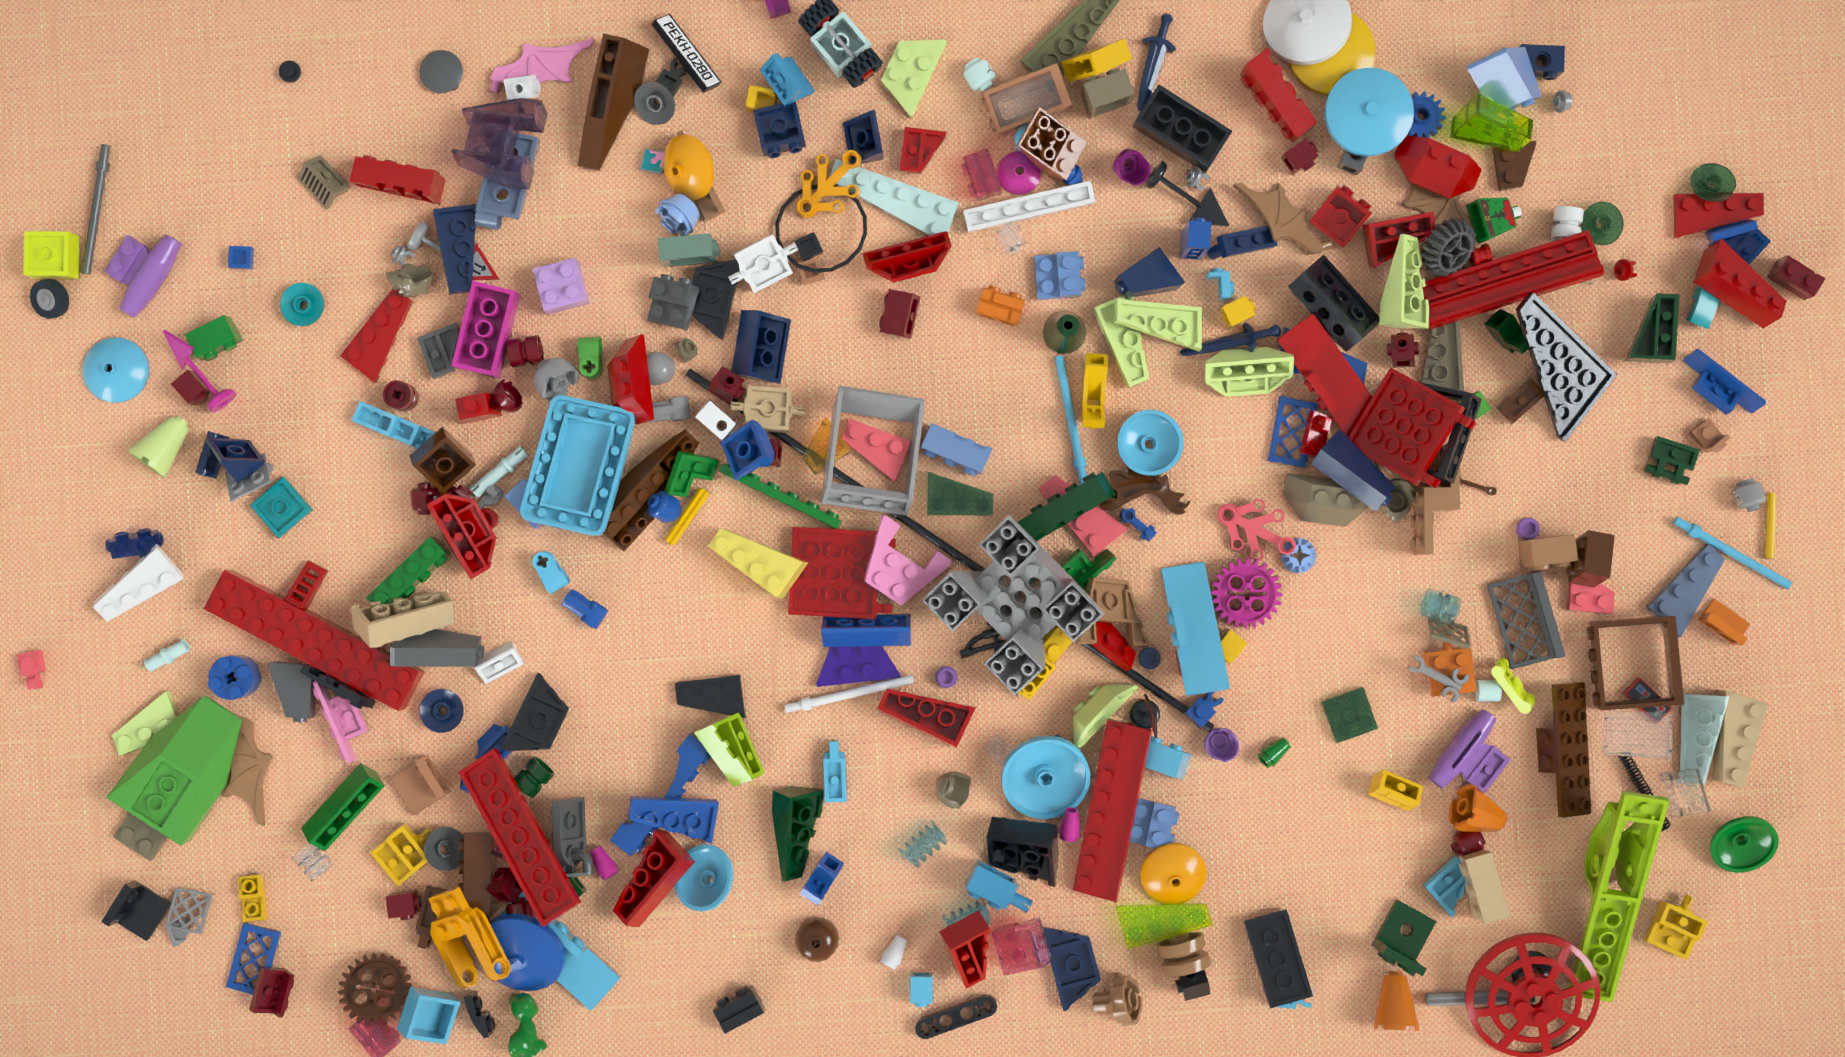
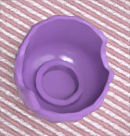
[1205,727,1239,762]

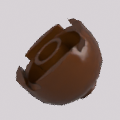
[795,916,839,962]

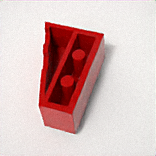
[1362,212,1436,268]

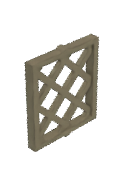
[1428,615,1471,649]

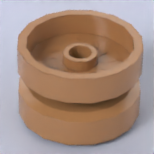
[1156,932,1211,977]

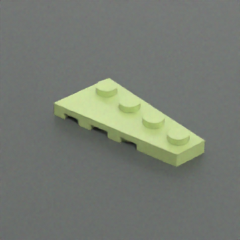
[1093,295,1149,388]
[1115,299,1202,351]

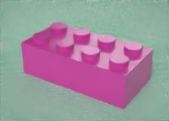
[451,281,520,379]

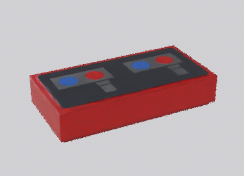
[1623,677,1672,724]

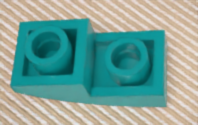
[1686,286,1719,329]

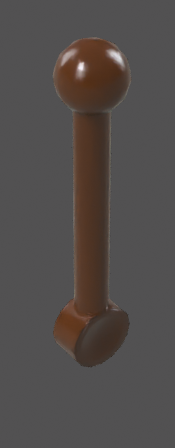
[1460,477,1497,496]

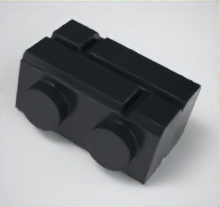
[713,986,766,1034]

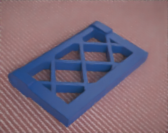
[1267,396,1317,468]
[226,922,281,995]

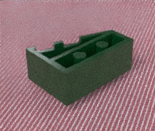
[1625,293,1680,363]

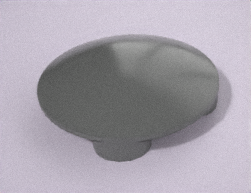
[419,50,463,93]

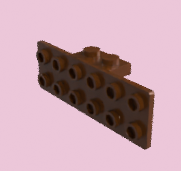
[1536,682,1592,818]

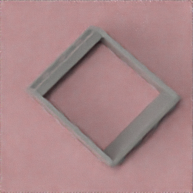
[821,386,925,515]

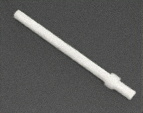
[785,675,914,713]

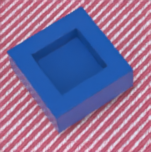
[228,246,254,270]

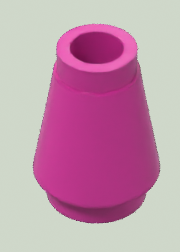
[1058,807,1080,842]
[590,846,618,881]

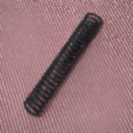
[1618,752,1671,832]

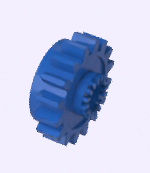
[1407,91,1446,138]

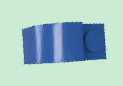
[800,852,844,906]

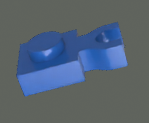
[1184,692,1224,729]

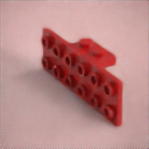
[1277,314,1372,437]

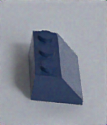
[731,310,791,384]

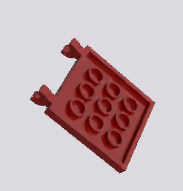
[1348,367,1477,489]
[788,527,896,619]

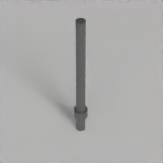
[81,144,110,274]

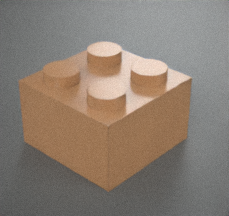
[1517,534,1578,571]

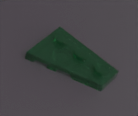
[927,472,993,516]

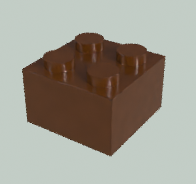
[409,427,476,494]
[1566,530,1615,588]

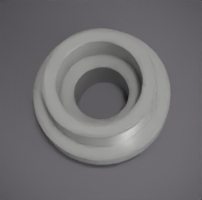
[1552,90,1572,113]

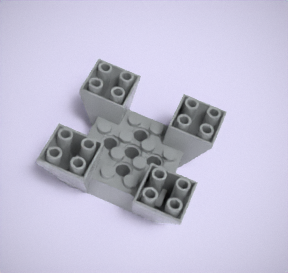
[922,515,1105,695]

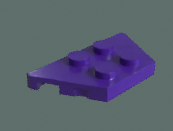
[816,646,901,687]

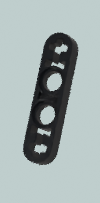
[915,994,997,1039]

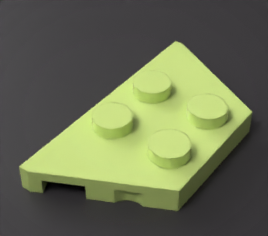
[881,40,947,118]

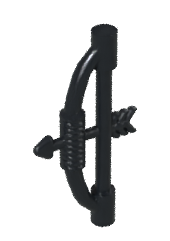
[959,622,1006,659]

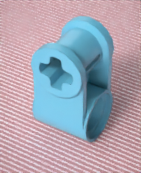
[532,551,570,594]

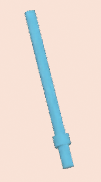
[1055,355,1087,485]
[1673,516,1792,589]

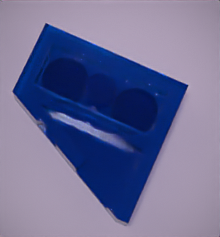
[1708,229,1771,265]

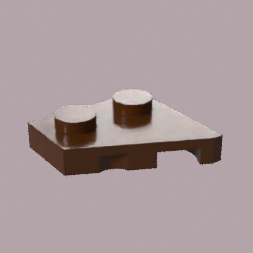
[1492,141,1536,191]

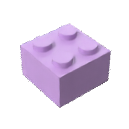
[533,258,591,315]

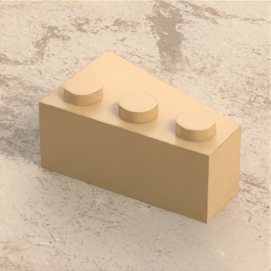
[1459,850,1511,925]

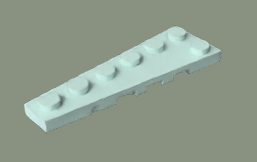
[829,159,959,236]

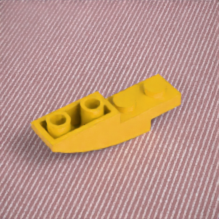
[1018,625,1072,700]

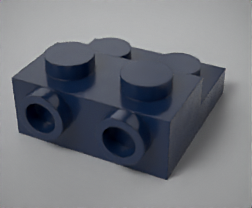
[753,101,806,158]

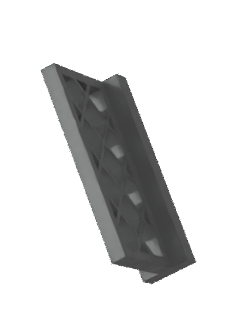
[1487,570,1566,669]

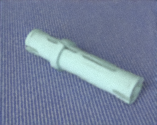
[470,445,529,498]

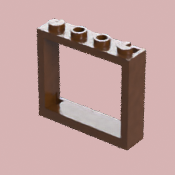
[1586,615,1684,711]

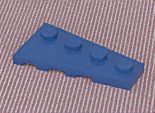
[628,796,719,844]

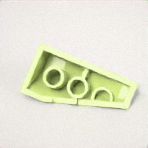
[1379,234,1429,329]

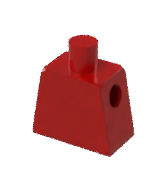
[455,393,502,424]

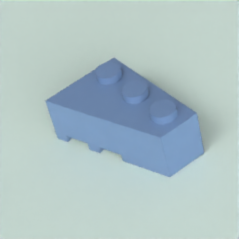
[921,423,992,477]

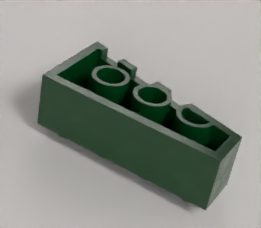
[1018,472,1116,541]

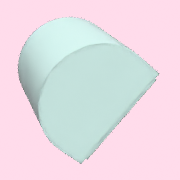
[1475,679,1502,702]

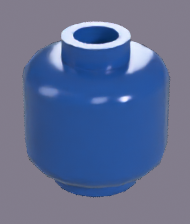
[648,491,681,523]

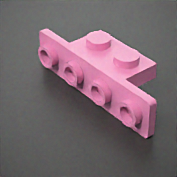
[313,681,369,763]

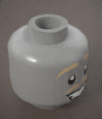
[1732,478,1766,512]

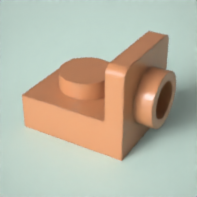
[1689,418,1730,453]

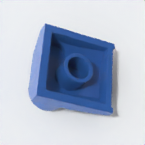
[720,420,774,480]

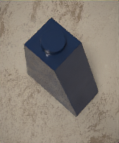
[1114,247,1185,299]

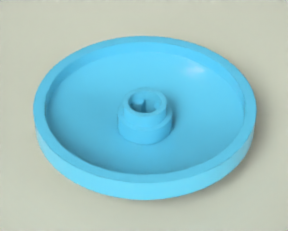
[1324,68,1414,157]
[1001,736,1090,819]

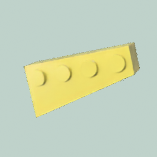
[708,528,808,598]

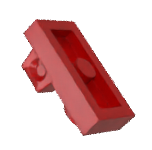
[1299,411,1333,458]

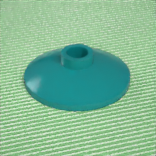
[280,283,324,326]

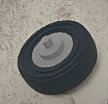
[30,279,69,319]

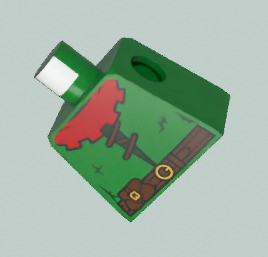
[1466,197,1522,244]

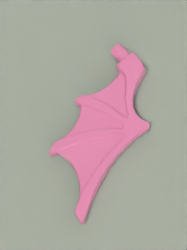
[490,39,594,94]

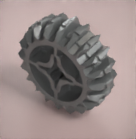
[1420,218,1477,277]

